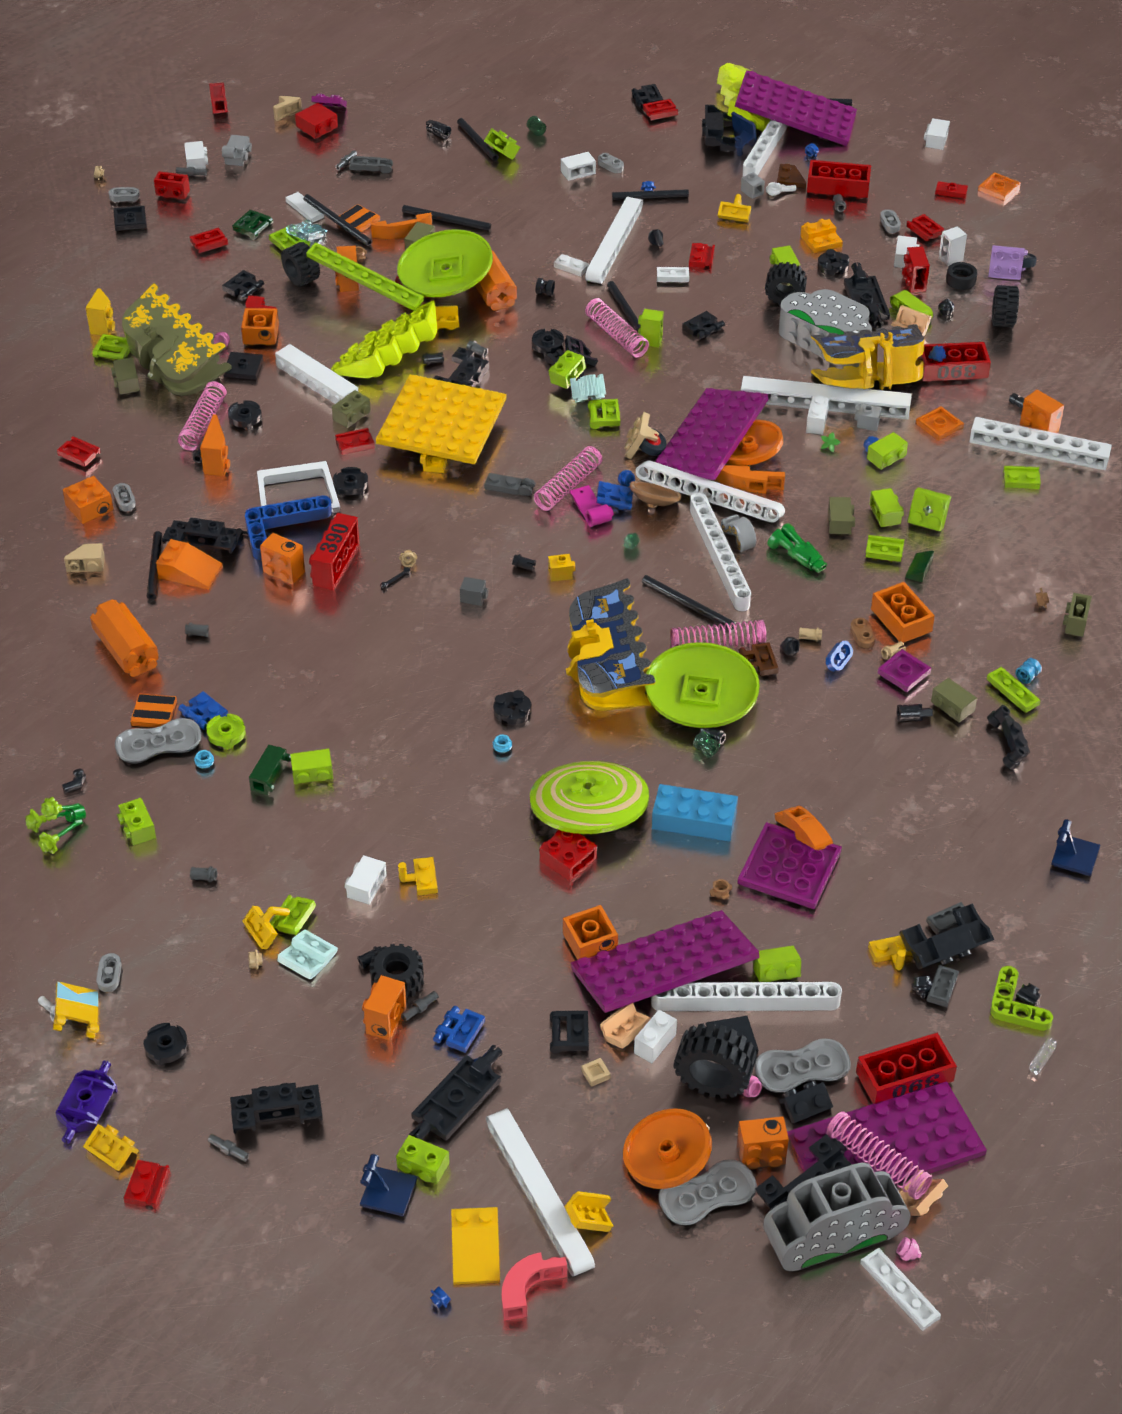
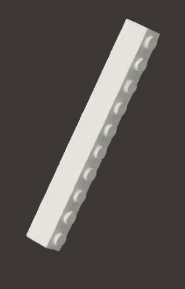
[741,376,911,419]

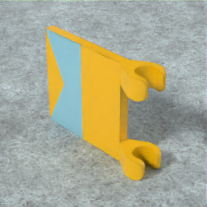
[53,981,99,1039]

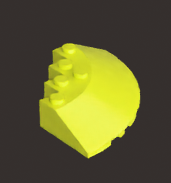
[717,63,771,132]
[331,300,437,379]

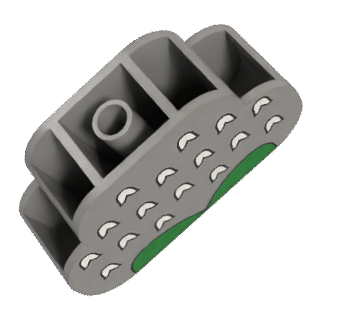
[779,289,872,367]
[763,1163,911,1271]

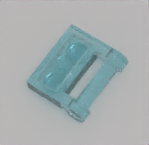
[286,219,327,241]

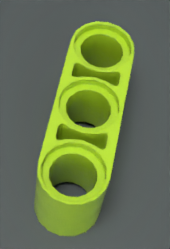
[890,290,933,319]

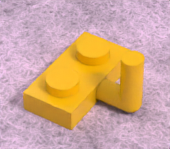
[718,194,751,223]
[398,857,438,895]
[242,906,290,950]
[868,936,912,970]

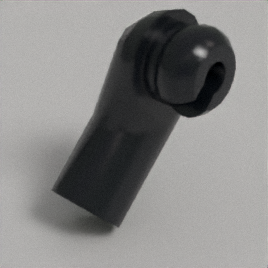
[62,768,86,794]

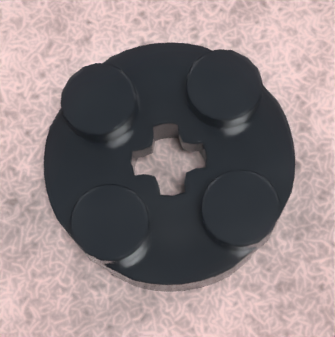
[817,249,849,275]
[532,329,564,356]
[228,400,262,430]
[333,467,368,496]
[493,690,532,725]
[143,1023,188,1065]

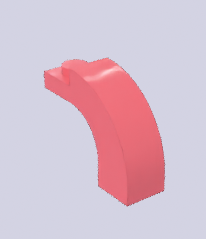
[502,1252,567,1321]

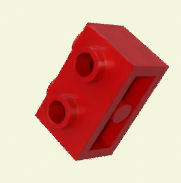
[154,171,190,199]

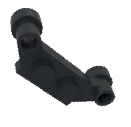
[987,705,1030,770]

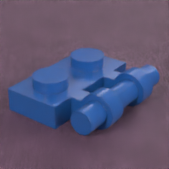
[596,481,633,511]
[178,691,228,730]
[433,1006,485,1053]

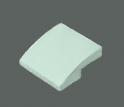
[277,930,338,980]

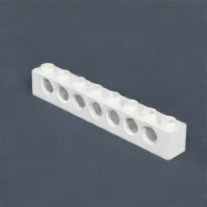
[969,417,1112,471]

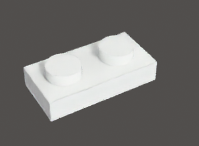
[554,254,589,277]
[657,267,689,283]

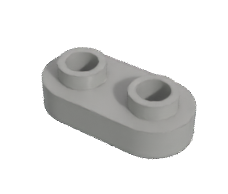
[598,153,624,173]
[108,187,140,202]
[880,209,901,233]
[112,483,136,511]
[96,953,122,992]

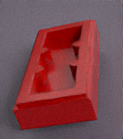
[935,181,968,199]

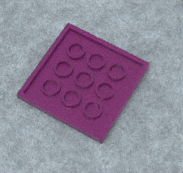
[737,822,842,910]

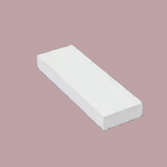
[285,192,324,223]

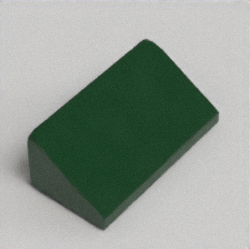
[905,551,934,583]

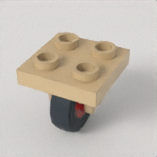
[624,412,667,459]

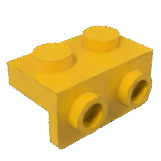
[435,305,459,330]
[564,1191,613,1232]

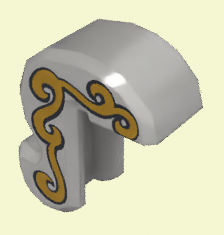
[721,514,757,552]

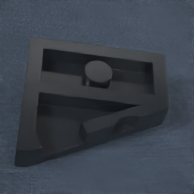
[565,335,598,366]

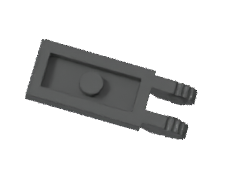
[349,156,393,173]
[484,473,536,496]

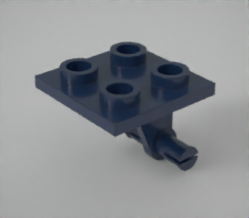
[731,112,757,156]
[1051,819,1101,876]
[360,1154,418,1217]

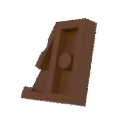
[777,164,806,189]

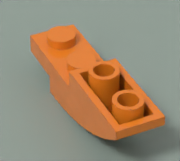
[715,465,785,494]
[774,805,833,850]

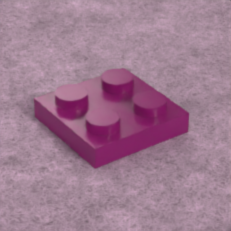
[311,93,347,107]
[878,649,931,692]

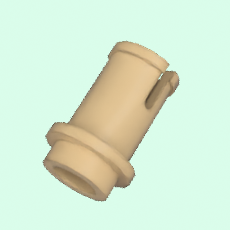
[799,627,822,642]
[881,641,906,660]

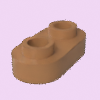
[850,618,875,649]

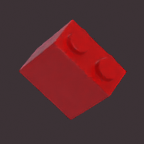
[295,103,338,139]
[902,246,930,293]
[539,830,597,882]

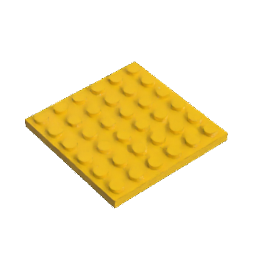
[376,374,506,464]

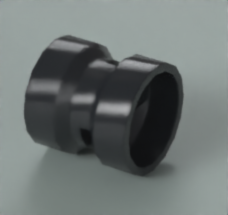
[535,278,555,296]

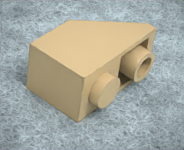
[64,543,105,572]

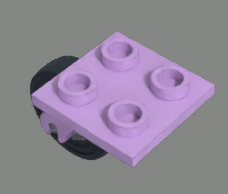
[988,245,1037,280]

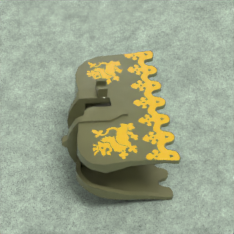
[122,283,232,396]

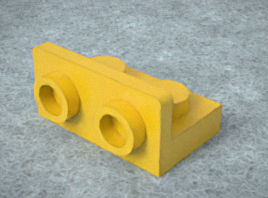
[420,454,448,473]
[83,1124,139,1171]

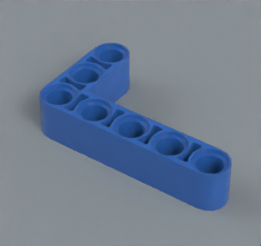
[245,495,332,560]

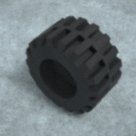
[281,242,320,287]
[765,262,807,305]
[992,285,1019,327]
[370,944,424,1000]

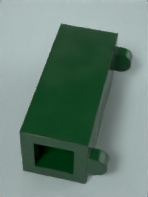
[249,744,291,795]

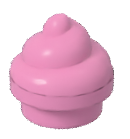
[213,332,230,347]
[742,1075,762,1097]
[896,1237,921,1261]

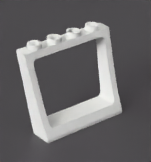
[257,461,340,517]

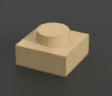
[581,1058,611,1087]

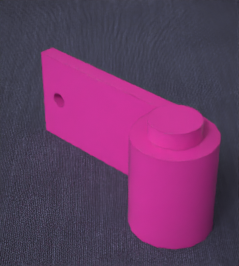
[570,485,614,527]

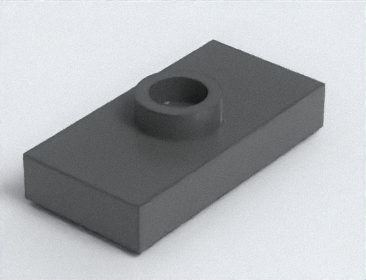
[926,902,965,935]
[927,965,959,1007]

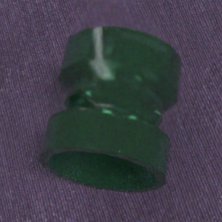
[526,116,547,136]
[693,731,720,758]

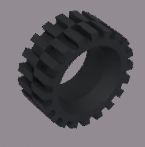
[673,1023,757,1098]

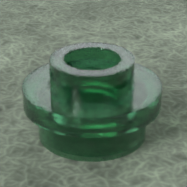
[624,533,640,550]

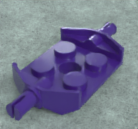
[55,1060,118,1144]

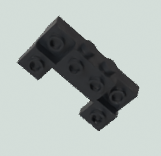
[702,105,735,152]
[433,347,489,387]
[162,517,243,554]
[899,903,994,970]
[230,1082,323,1134]
[755,1134,852,1210]

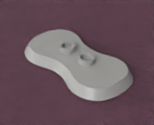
[115,718,201,763]
[754,1039,851,1093]
[659,1160,757,1225]

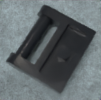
[550,1011,589,1054]

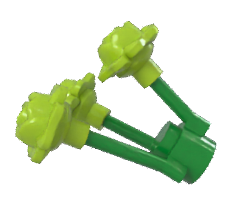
[25,797,86,854]

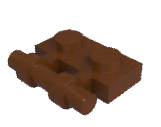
[738,642,779,676]

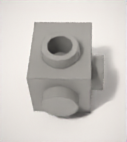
[741,172,765,199]
[855,404,881,431]

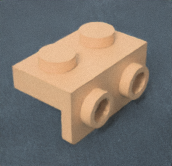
[891,305,932,336]
[600,1003,651,1049]
[899,1170,948,1216]

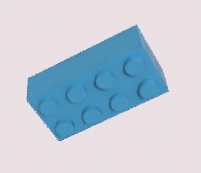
[652,784,738,841]

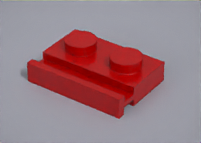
[643,99,678,120]
[906,214,945,241]
[190,227,228,253]
[689,243,715,269]
[335,428,375,455]
[57,436,101,467]
[123,1160,170,1208]

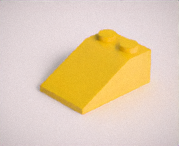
[451,1207,500,1285]

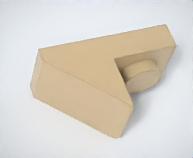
[273,96,302,121]

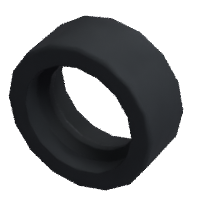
[946,262,977,290]

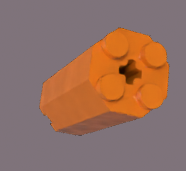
[475,251,517,311]
[90,599,159,677]

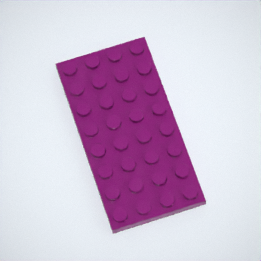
[734,70,857,146]
[655,388,769,480]
[571,910,760,1013]
[787,1081,987,1185]

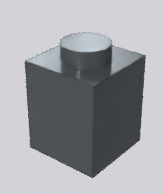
[460,577,489,606]

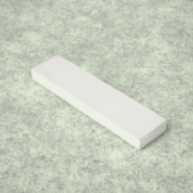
[860,1247,941,1331]

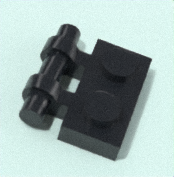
[631,84,663,109]
[222,270,264,301]
[682,311,725,339]

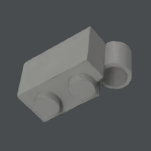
[222,135,252,166]

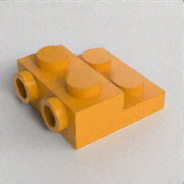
[801,219,843,253]

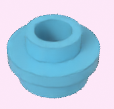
[493,734,512,753]
[194,750,214,768]

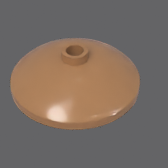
[629,481,681,508]

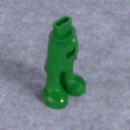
[767,524,828,573]

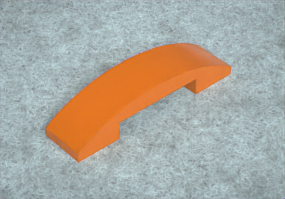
[370,213,432,239]

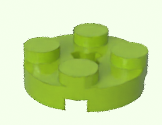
[206,714,246,749]

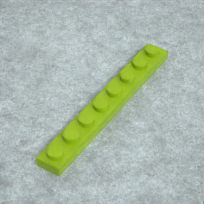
[306,242,424,311]

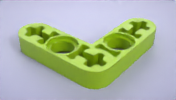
[990,966,1053,1031]

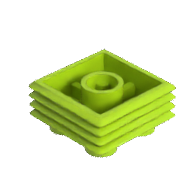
[907,487,951,532]

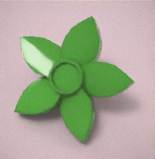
[821,432,841,453]

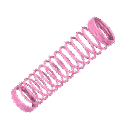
[585,298,649,358]
[177,381,227,451]
[534,446,602,511]
[670,620,766,648]
[827,1111,932,1200]

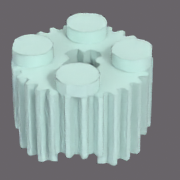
[570,374,606,403]

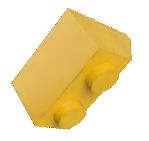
[86,288,115,336]

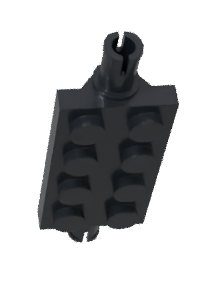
[844,262,890,328]
[409,1045,503,1141]

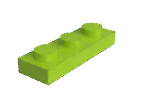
[987,667,1040,713]

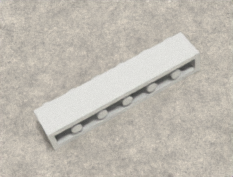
[275,344,358,404]

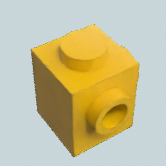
[548,554,576,582]

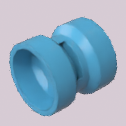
[1015,658,1042,684]

